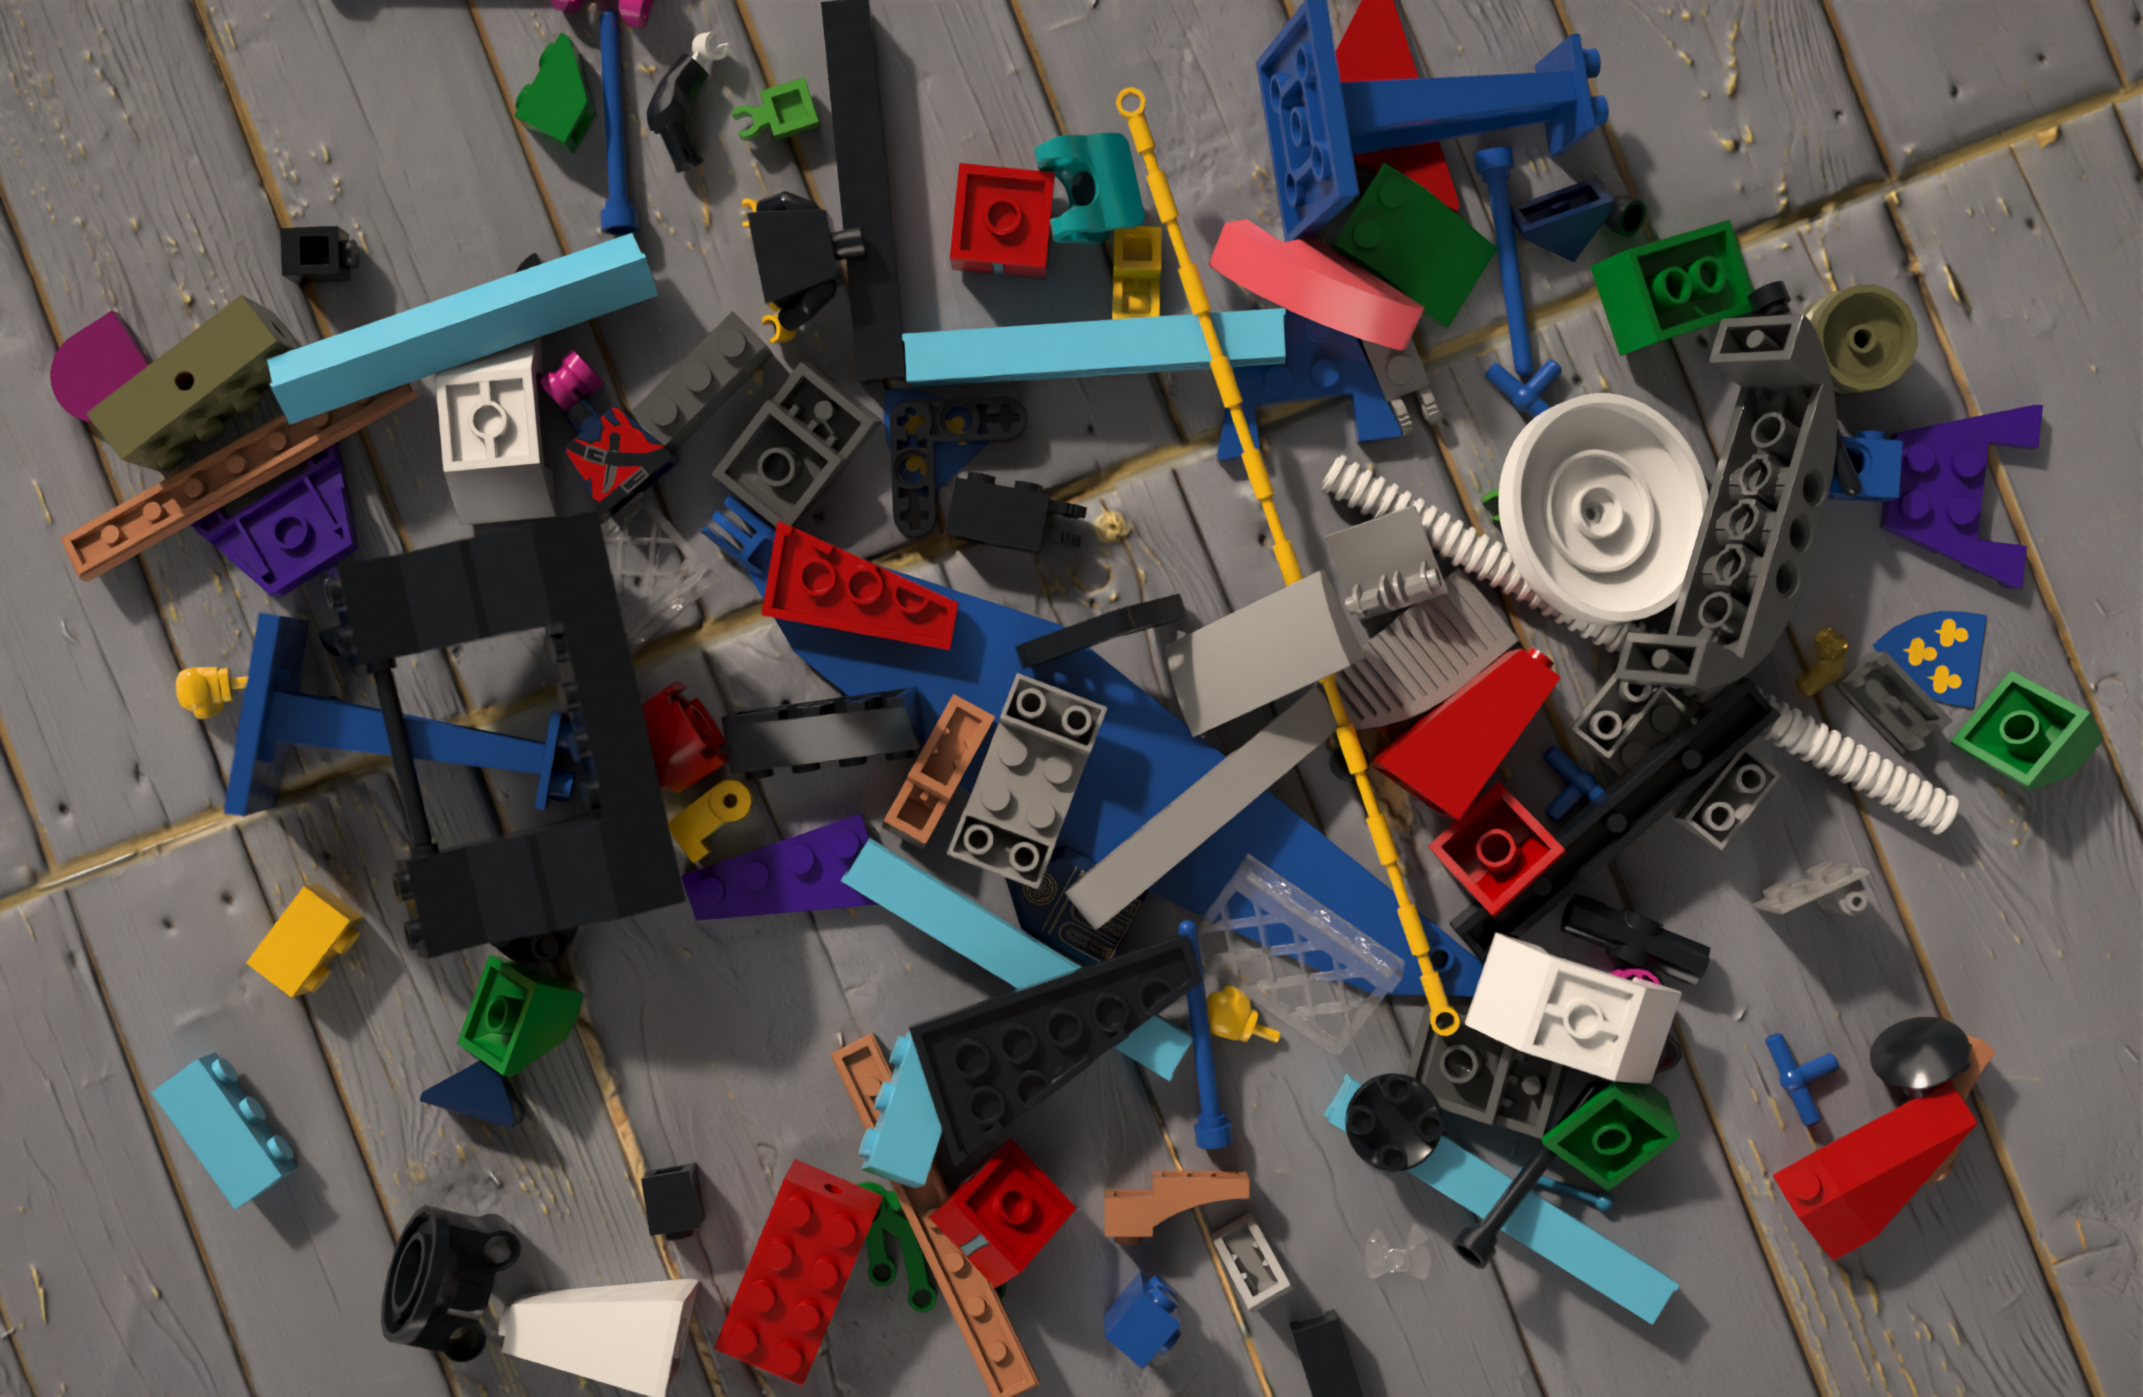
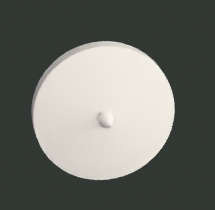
[1499,393,1709,625]

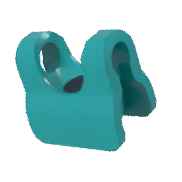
[1033,132,1145,245]

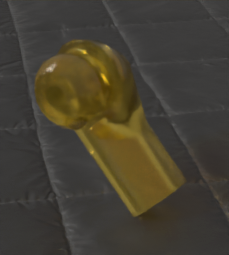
[1795,628,1849,698]

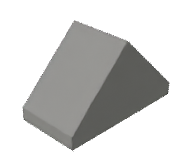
[1210,1211,1293,1314]

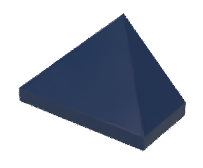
[1511,177,1615,262]
[420,1060,526,1128]

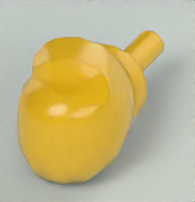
[175,667,247,719]
[1206,985,1281,1043]

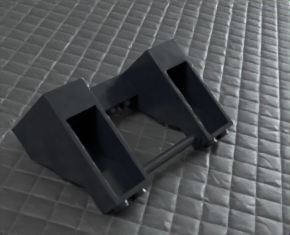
[324,511,686,959]

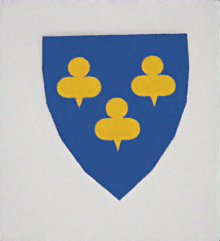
[883,390,990,497]
[1872,611,1987,708]

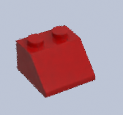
[1428,782,1566,917]

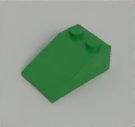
[1331,163,1497,329]
[1590,220,1753,356]

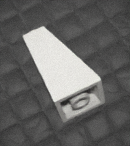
[498,1278,699,1397]

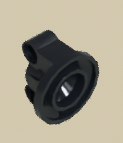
[381,1205,521,1362]

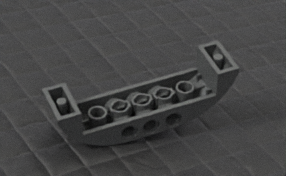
[1614,314,1837,689]

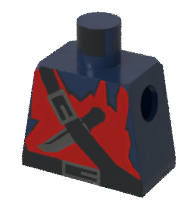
[564,399,681,519]

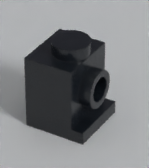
[280,226,360,285]

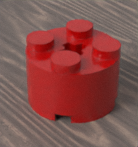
[641,681,728,793]

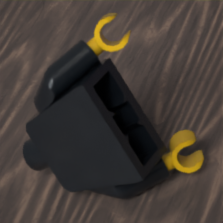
[741,191,867,343]

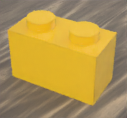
[246,883,364,998]

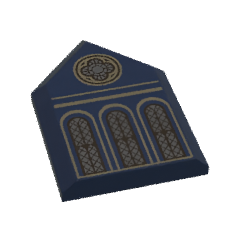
[1005,845,1149,965]

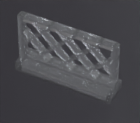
[515,491,721,687]
[1197,854,1405,1057]

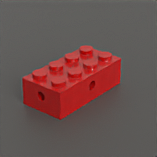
[714,1159,883,1387]

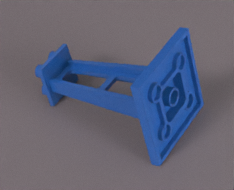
[1256,0,1609,242]
[223,612,576,817]

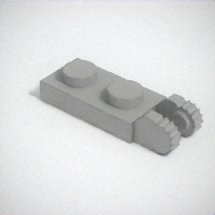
[1357,338,1441,436]

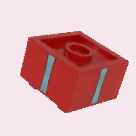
[950,163,1056,279]
[929,1138,1077,1288]

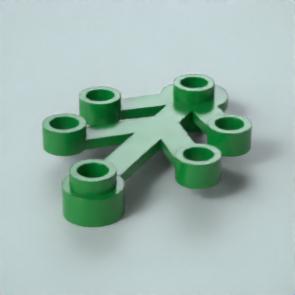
[856,1179,1007,1313]

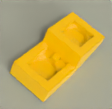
[1112,226,1162,320]

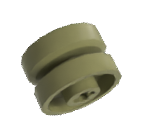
[1801,285,1918,396]

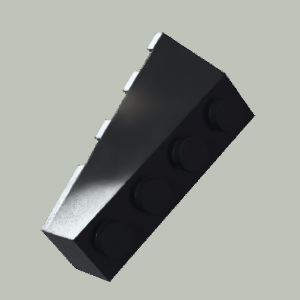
[721,686,925,780]

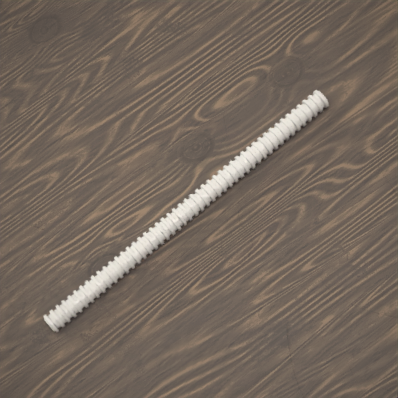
[1321,454,1959,834]

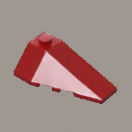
[1772,1080,1978,1261]

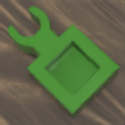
[731,77,821,141]

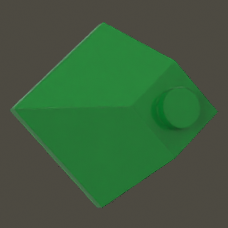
[1950,670,2104,790]
[457,954,584,1077]
[1541,1081,1681,1191]

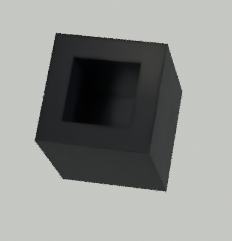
[641,1163,705,1241]

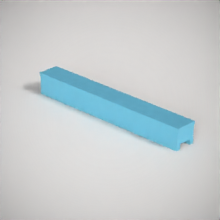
[267,233,658,424]
[902,308,1286,388]
[841,838,1193,1081]
[1324,1073,1680,1325]

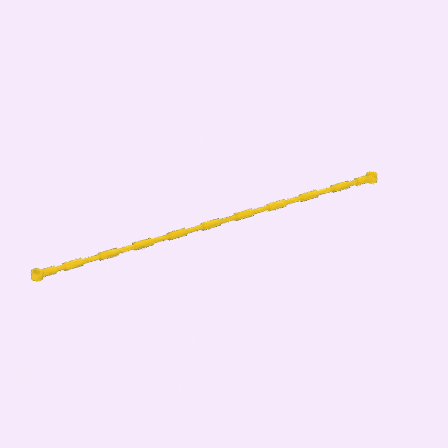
[1116,87,1460,1036]

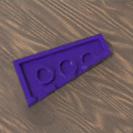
[681,813,878,921]

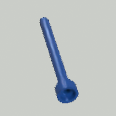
[599,9,640,235]
[1474,147,1533,376]
[1178,920,1234,1149]

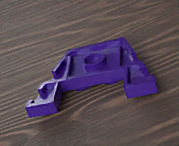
[1880,404,2043,589]
[190,442,359,599]

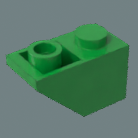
[514,33,597,155]

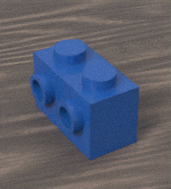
[1104,1271,1181,1369]

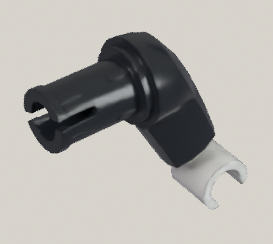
[647,31,730,173]

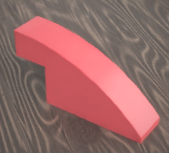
[1208,219,1425,351]

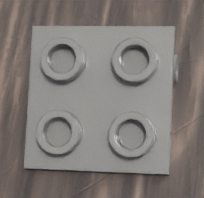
[1325,505,1449,622]
[1752,861,1871,916]

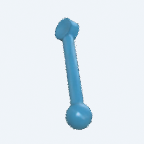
[1517,1165,1614,1211]

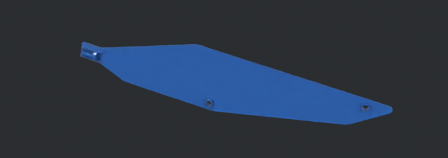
[700,495,1485,997]

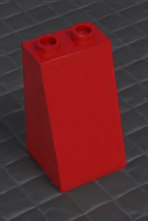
[1370,647,1561,820]

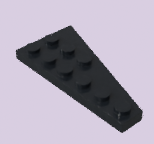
[909,933,1202,1168]

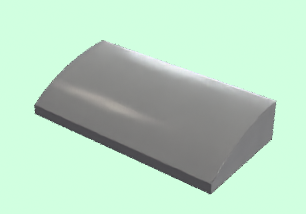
[1166,569,1366,737]

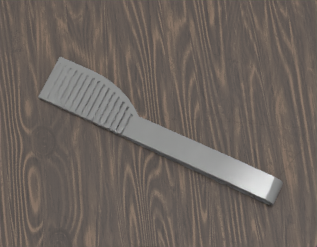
[1064,566,1519,930]

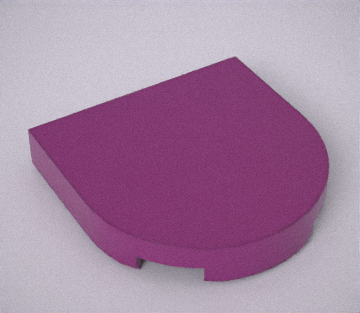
[50,310,151,423]

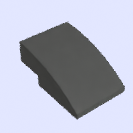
[712,361,883,527]
[1406,1004,1568,1139]

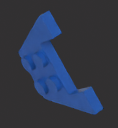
[1217,308,1401,462]

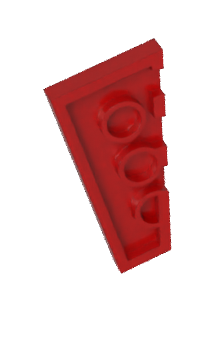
[761,521,959,650]

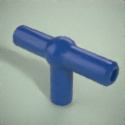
[1485,360,1562,418]
[1543,746,1604,823]
[1765,1033,1839,1127]

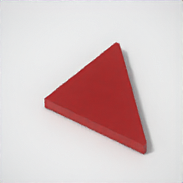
[1335,0,1460,213]

